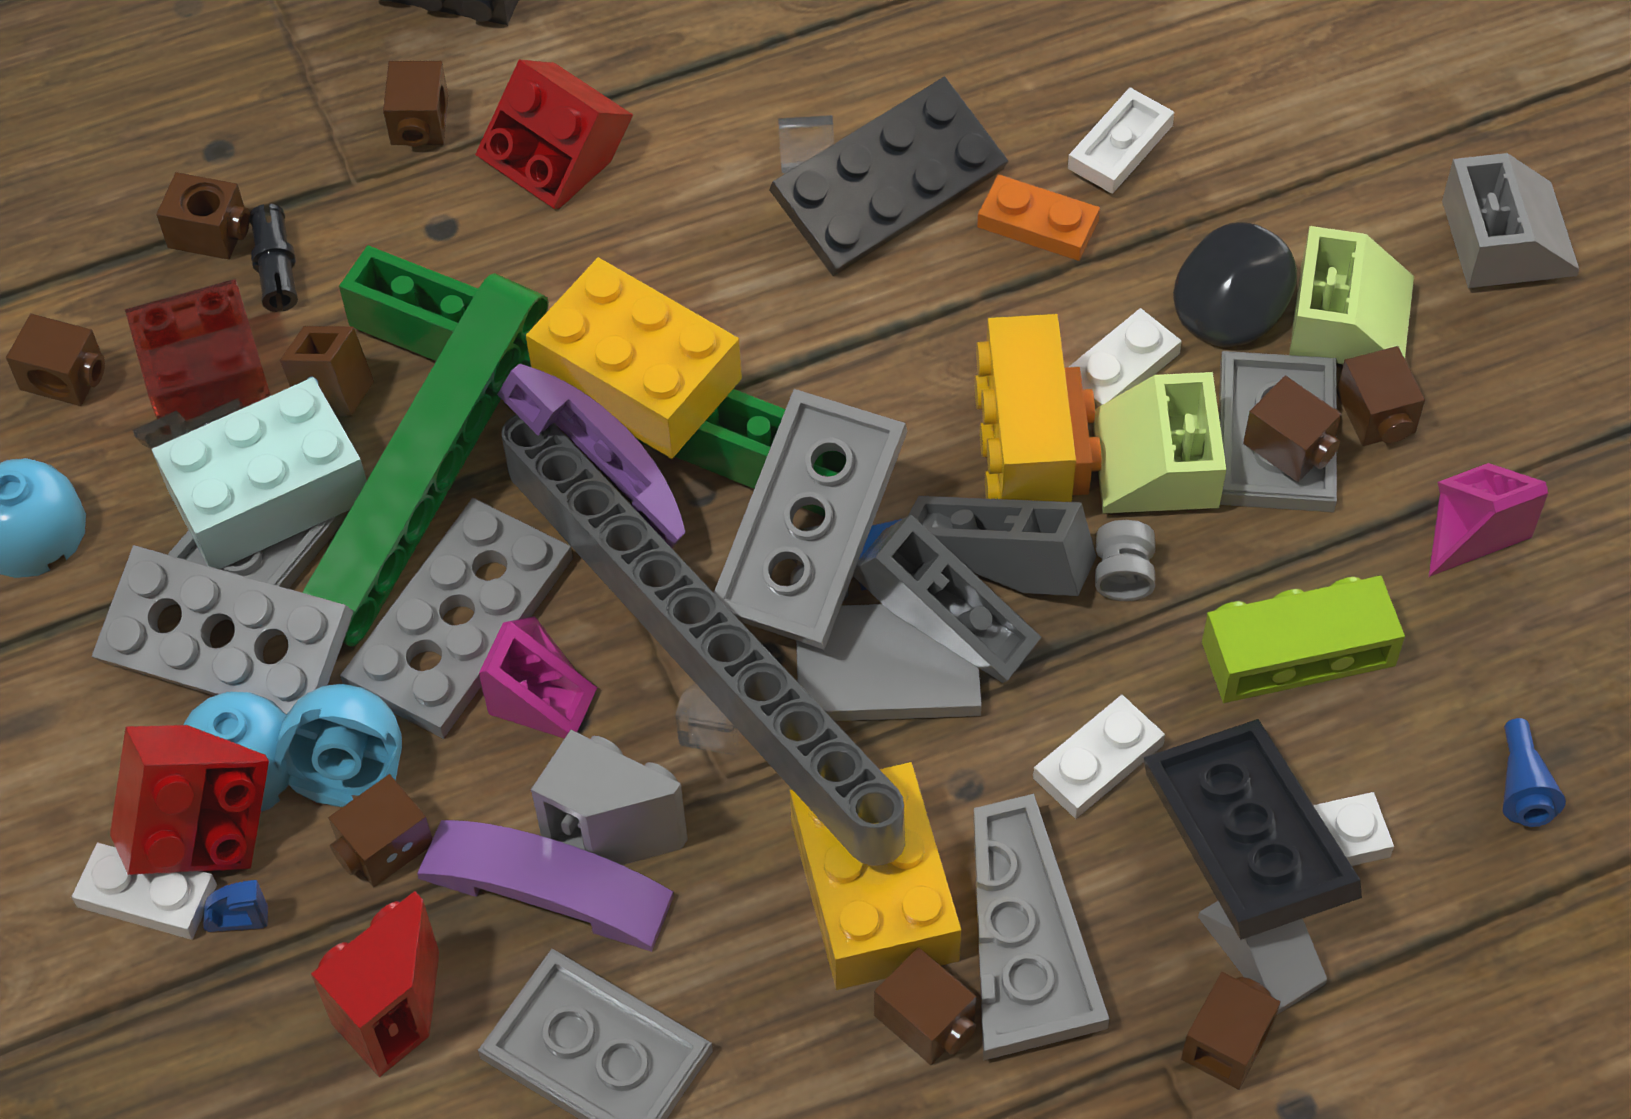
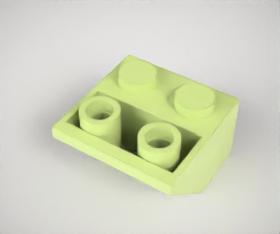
[1289,226,1414,364]
[1092,372,1226,513]

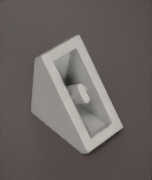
[1198,901,1327,1015]

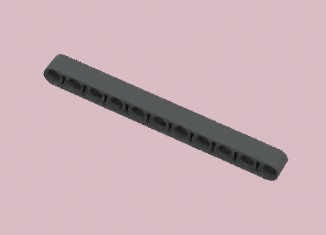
[502,414,905,866]

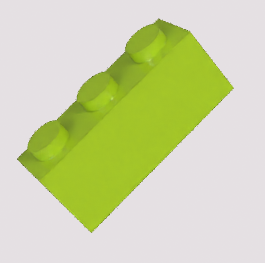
[1202,576,1405,703]

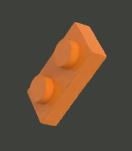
[977,174,1100,261]
[1065,367,1101,495]

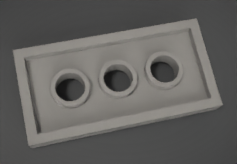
[714,389,908,650]
[340,498,573,739]
[91,545,354,715]

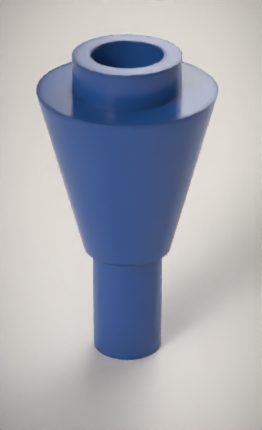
[1503,718,1566,827]

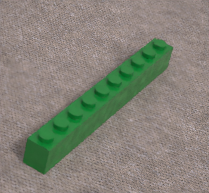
[339,245,846,517]

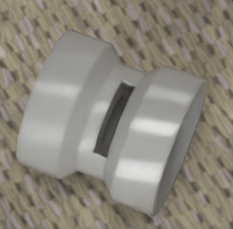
[1095,520,1155,601]

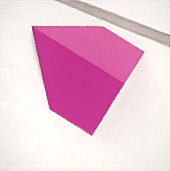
[1429,463,1548,577]
[479,616,597,739]

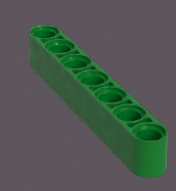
[302,273,549,646]

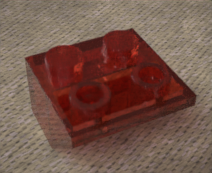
[125,279,271,436]

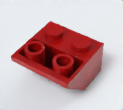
[475,59,633,209]
[110,725,269,875]
[311,891,440,1077]

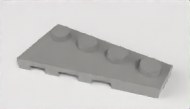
[973,794,1109,1061]

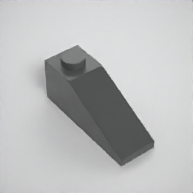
[908,496,1097,596]
[853,514,1041,683]

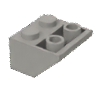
[1442,153,1579,288]
[531,730,687,865]

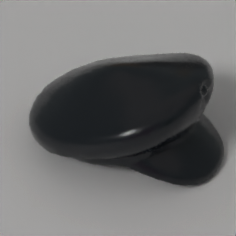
[1173,222,1297,347]

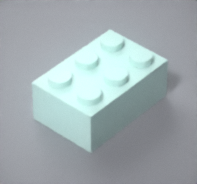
[151,377,367,569]

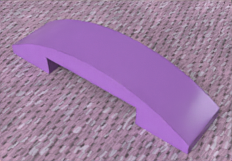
[497,364,685,549]
[417,820,674,952]

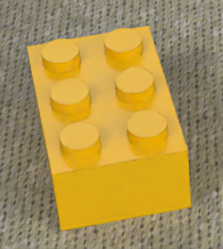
[526,257,742,459]
[975,314,1076,502]
[790,762,961,990]

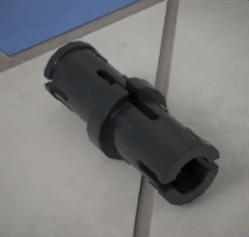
[249,204,298,312]

